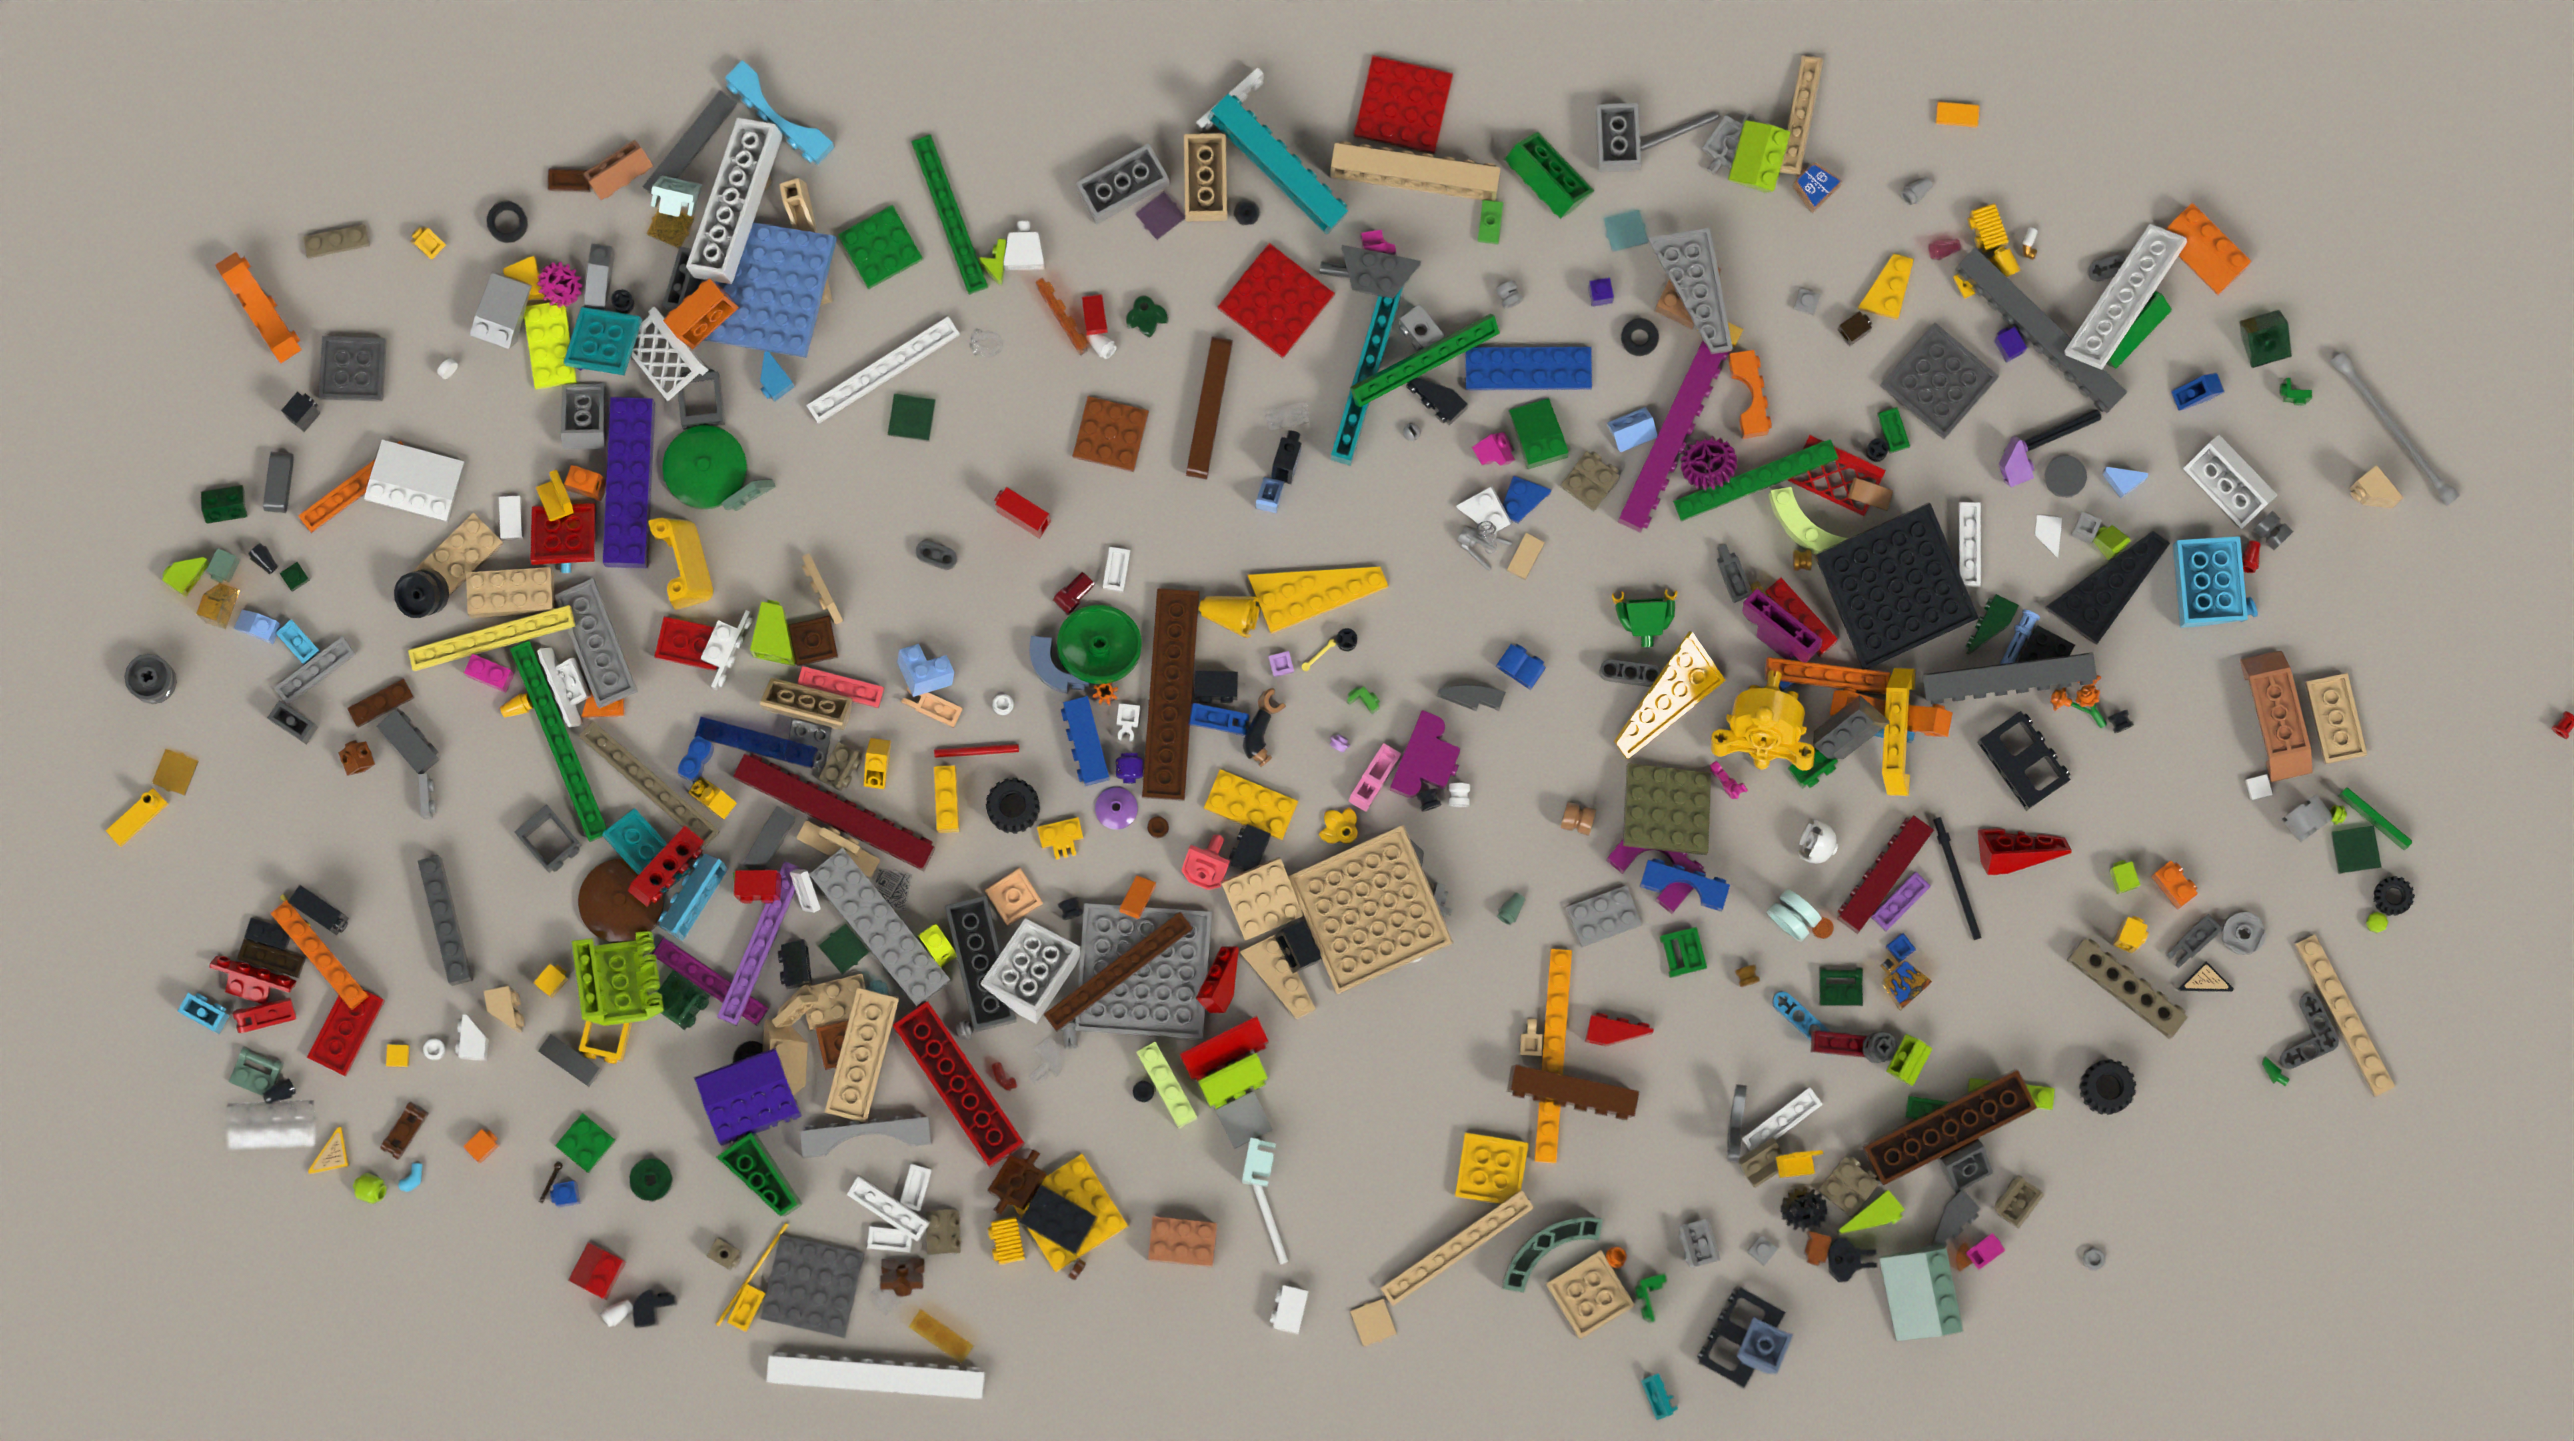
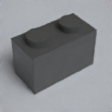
[267,701,318,745]

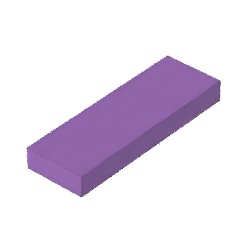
[1871,871,1931,932]

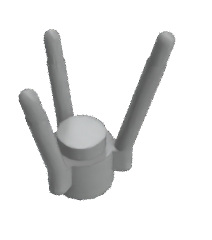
[1458,526,1512,571]

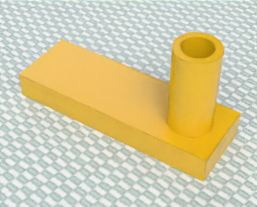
[106,788,168,847]

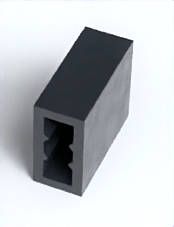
[288,885,349,935]

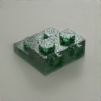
[656,970,710,1030]

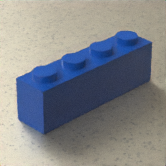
[1061,696,1110,787]

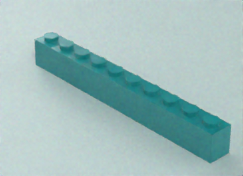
[1331,285,1405,466]

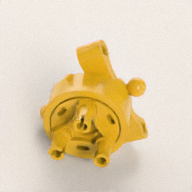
[1711,670,1815,770]

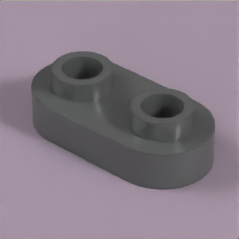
[916,541,957,570]

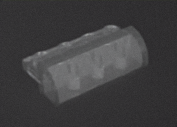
[225,1100,316,1149]

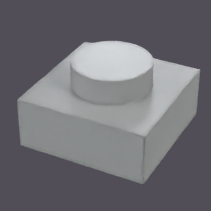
[1794,288,1820,316]
[1747,1236,1778,1266]

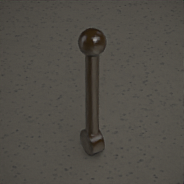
[539,1162,563,1204]

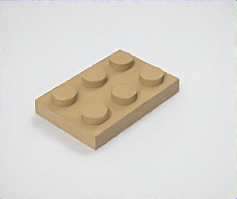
[806,974,866,1031]

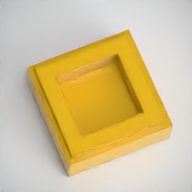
[386,1045,410,1067]

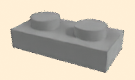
[418,774,436,819]

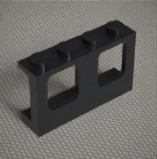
[1977,711,2071,811]
[1697,1287,1786,1389]

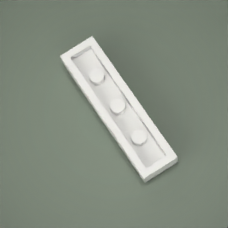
[1196,68,1264,133]
[1958,502,1981,587]
[1741,1087,1823,1151]
[847,1176,930,1241]

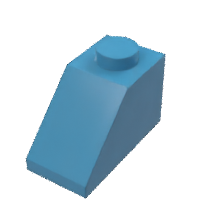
[760,351,795,402]

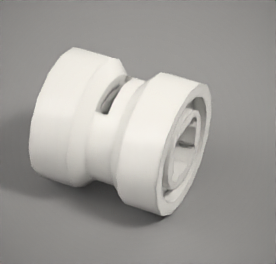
[1449,783,1470,807]

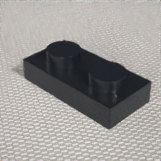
[244,918,290,951]

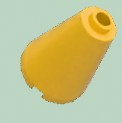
[1199,596,1260,638]

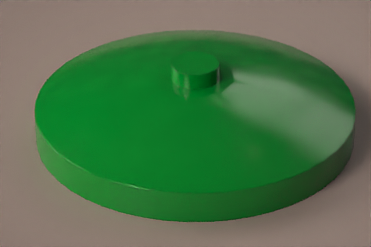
[663,426,747,509]
[1057,605,1142,684]

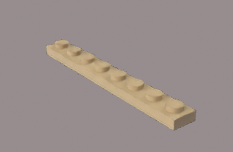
[2295,935,2395,1097]
[1380,1190,1534,1306]

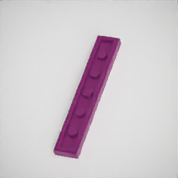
[652,937,769,1026]

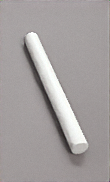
[1252,1184,1288,1265]

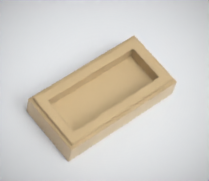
[1507,533,1545,580]

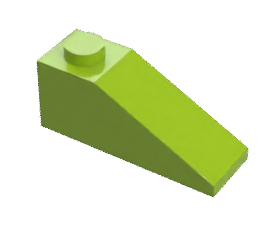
[1837,1190,1905,1235]

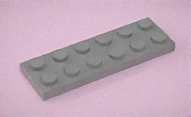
[555,578,638,709]

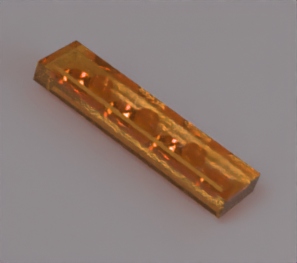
[1035,278,1089,356]

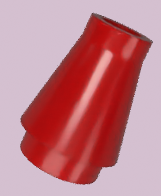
[2242,540,2261,573]

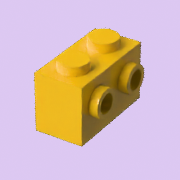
[2112,916,2149,954]

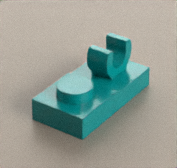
[1641,1373,1678,1421]

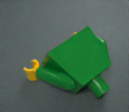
[1612,589,1677,647]

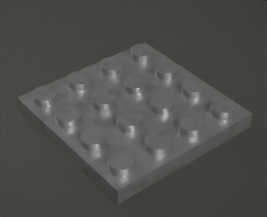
[1880,323,1999,439]
[760,1235,864,1338]

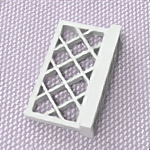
[631,306,708,401]

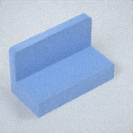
[1607,407,1658,452]

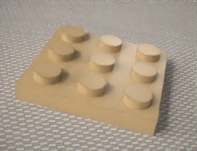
[1221,857,1304,941]
[1546,1251,1635,1339]

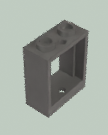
[678,369,725,430]
[514,805,582,873]

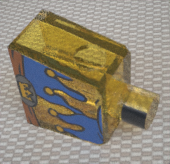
[1880,957,1932,1011]

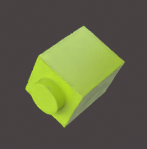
[2109,860,2140,894]

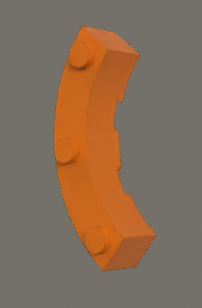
[215,252,302,364]
[1829,687,1953,737]

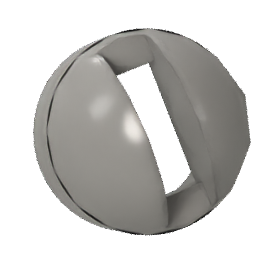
[1404,424,1420,441]

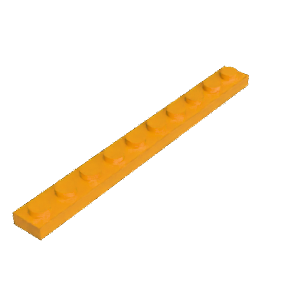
[1534,949,1572,1164]

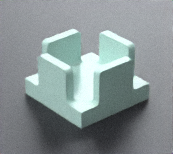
[651,175,702,216]
[1242,1138,1276,1187]

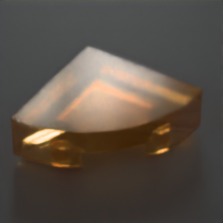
[1956,1242,1973,1272]

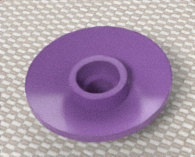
[1095,787,1138,830]

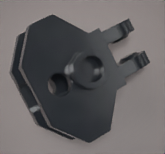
[1828,1238,1877,1283]

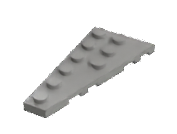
[1648,228,1733,354]

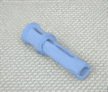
[2000,609,2040,664]

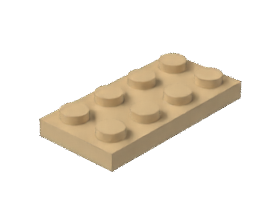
[413,513,504,596]
[2305,673,2367,765]

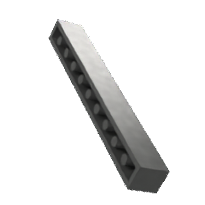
[1955,248,2127,413]

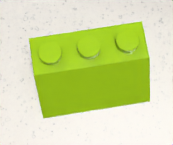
[1728,120,1791,193]
[1198,1053,1268,1109]

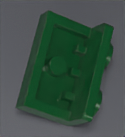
[201,485,247,524]

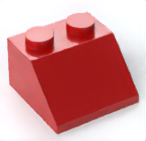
[568,1242,626,1300]

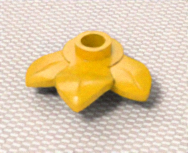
[1318,807,1358,844]

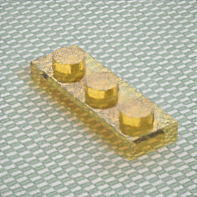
[909,1309,974,1364]

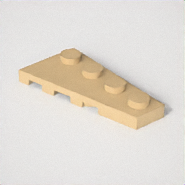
[1239,934,1316,1019]

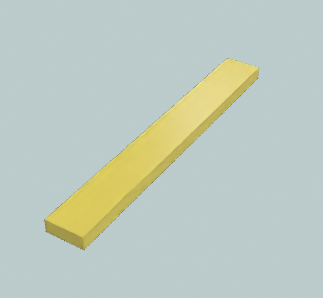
[408,605,576,671]

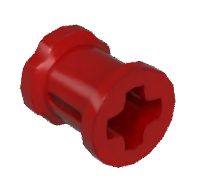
[2552,711,2574,740]

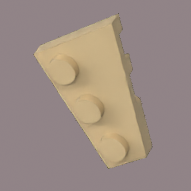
[802,553,843,625]

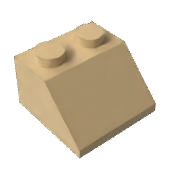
[2349,465,2404,509]

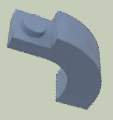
[1029,636,1090,694]

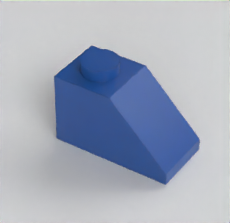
[2171,373,2225,411]

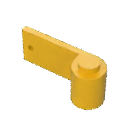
[1953,246,2021,299]

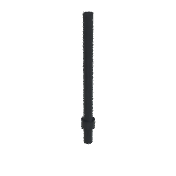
[1933,817,1982,941]

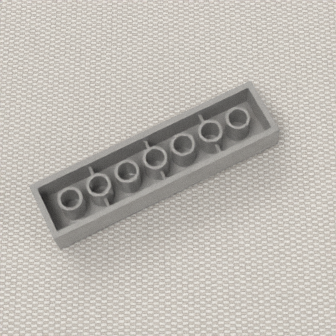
[809,848,951,1008]

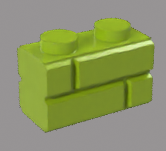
[1886,1034,1933,1086]

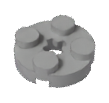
[2222,912,2266,955]

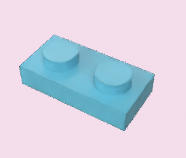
[276,619,320,665]

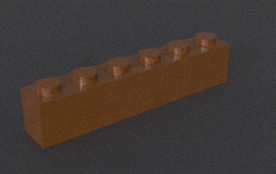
[1506,1065,1639,1121]

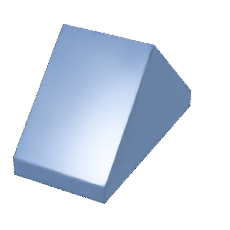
[2103,467,2148,498]
[1256,477,1284,513]

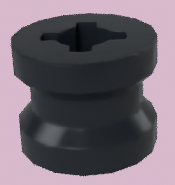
[1866,438,1889,462]
[1336,628,1358,652]
[2108,710,2134,734]
[1416,789,1441,812]
[1058,897,1083,920]

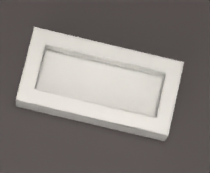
[499,496,523,540]
[1103,547,1131,593]
[790,869,821,913]
[900,1164,932,1212]
[867,1227,912,1253]

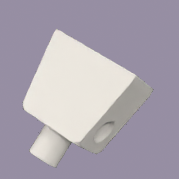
[1004,221,1045,270]

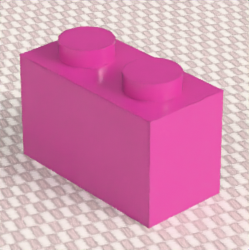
[464,654,514,693]

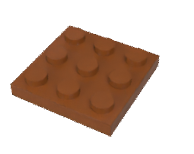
[1073,396,1149,472]

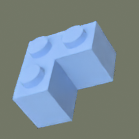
[897,644,954,697]

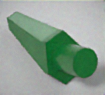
[2262,1056,2290,1086]

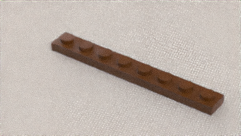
[1043,912,1193,1032]

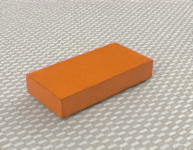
[1119,875,1156,919]

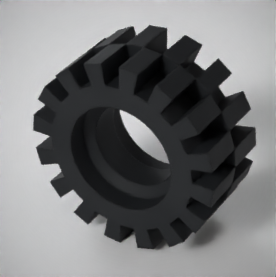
[2373,876,2415,916]

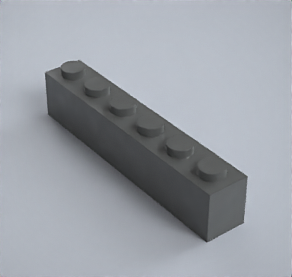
[418,855,473,986]

